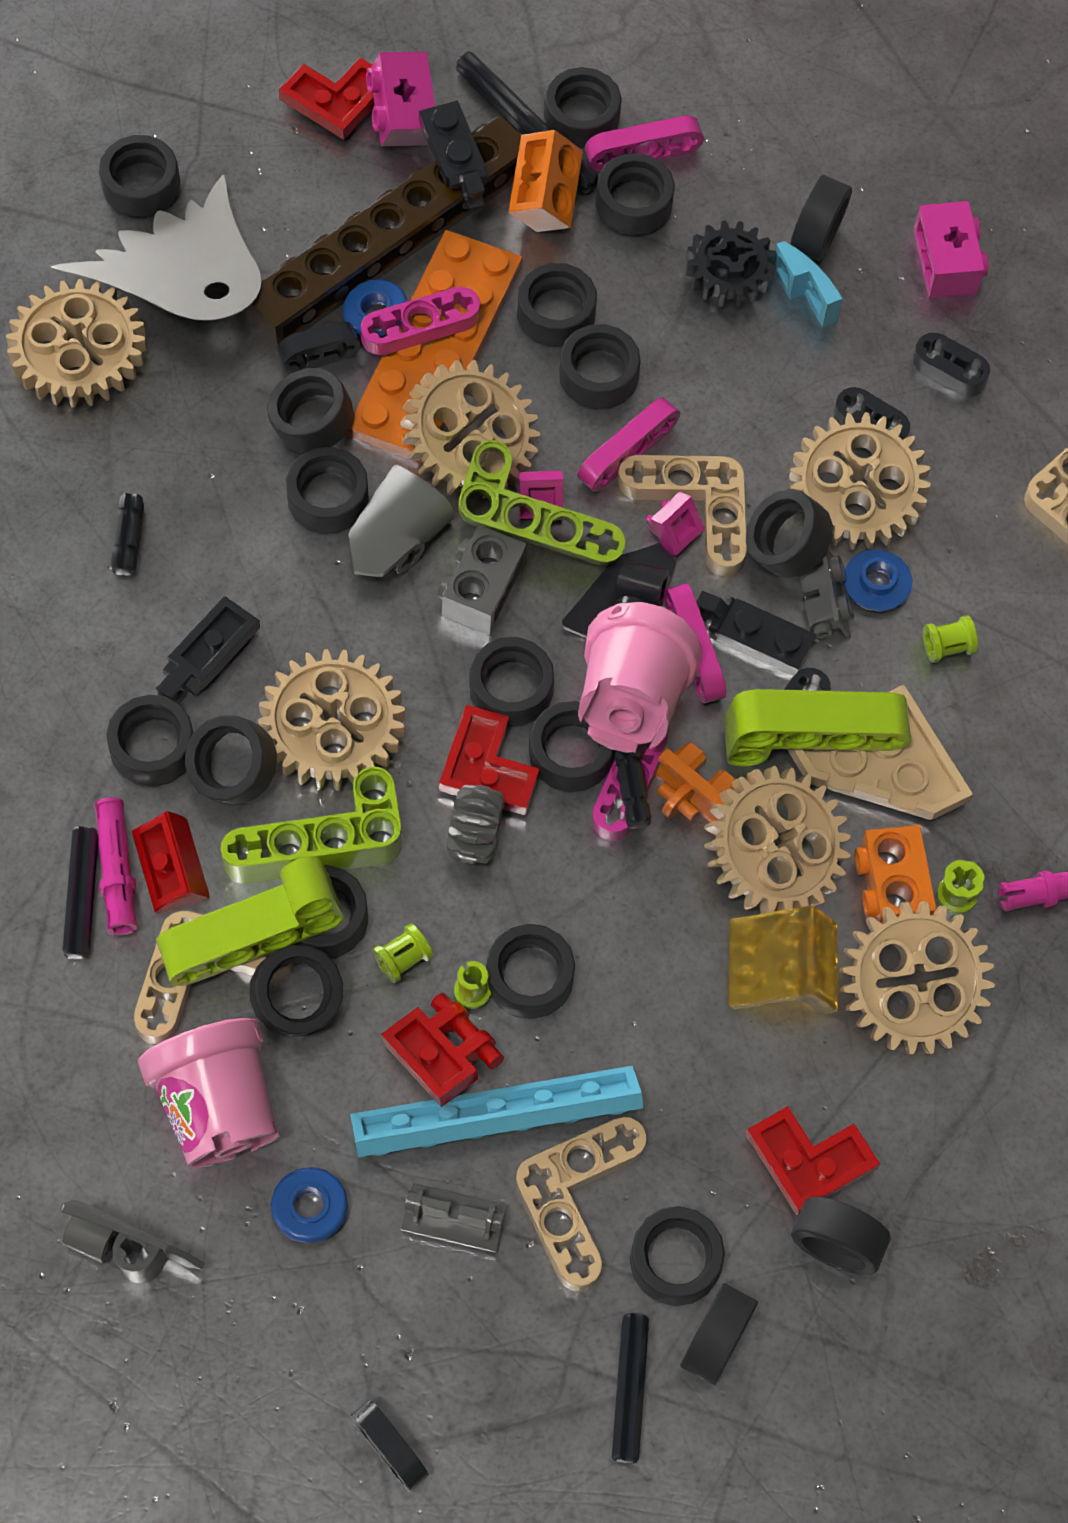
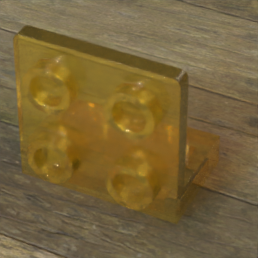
[728,905,838,1014]

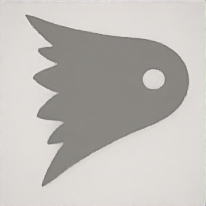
[50,175,262,320]

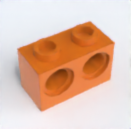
[509,130,583,232]
[854,825,936,923]

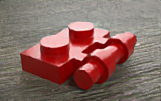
[381,993,504,1107]

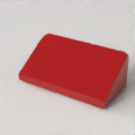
[132,811,210,914]

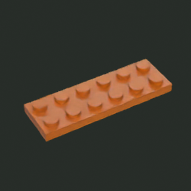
[347,230,523,464]

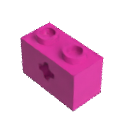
[366,52,435,146]
[914,201,989,298]

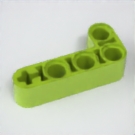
[458,440,626,566]
[724,689,911,767]
[220,767,402,884]
[156,856,344,986]

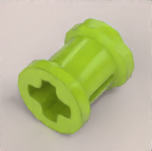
[922,615,978,663]
[936,860,985,915]
[371,923,433,983]

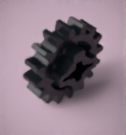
[685,220,777,307]

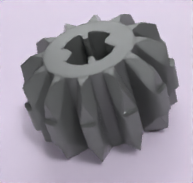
[446,785,504,864]

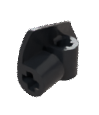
[562,543,676,638]

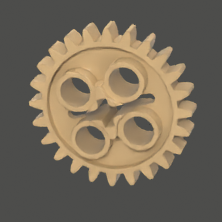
[6,279,147,407]
[400,360,540,499]
[789,412,931,550]
[258,649,405,791]
[704,766,851,917]
[839,901,995,1054]

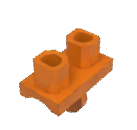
[655,742,735,823]

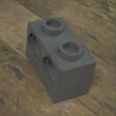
[438,525,527,636]

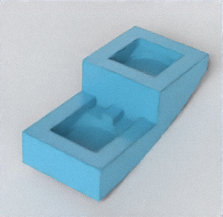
[775,241,843,327]

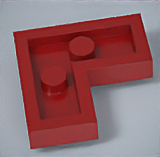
[278,57,375,140]
[439,705,539,816]
[745,1106,880,1215]

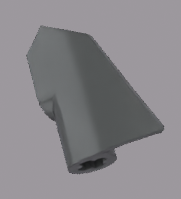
[348,465,456,577]
[60,1200,205,1284]

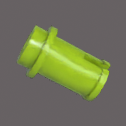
[454,961,491,1009]

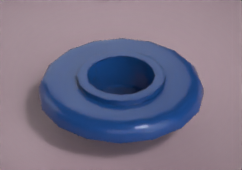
[342,279,408,336]
[843,549,913,612]
[270,1167,348,1243]

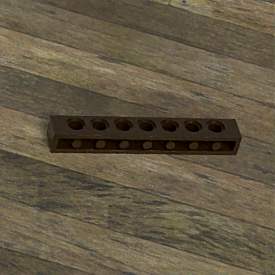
[245,115,521,349]

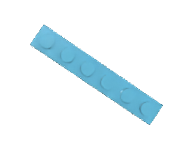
[350,1065,643,1158]

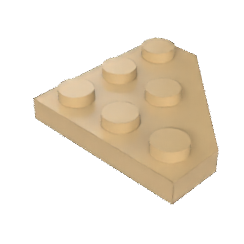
[787,684,973,820]

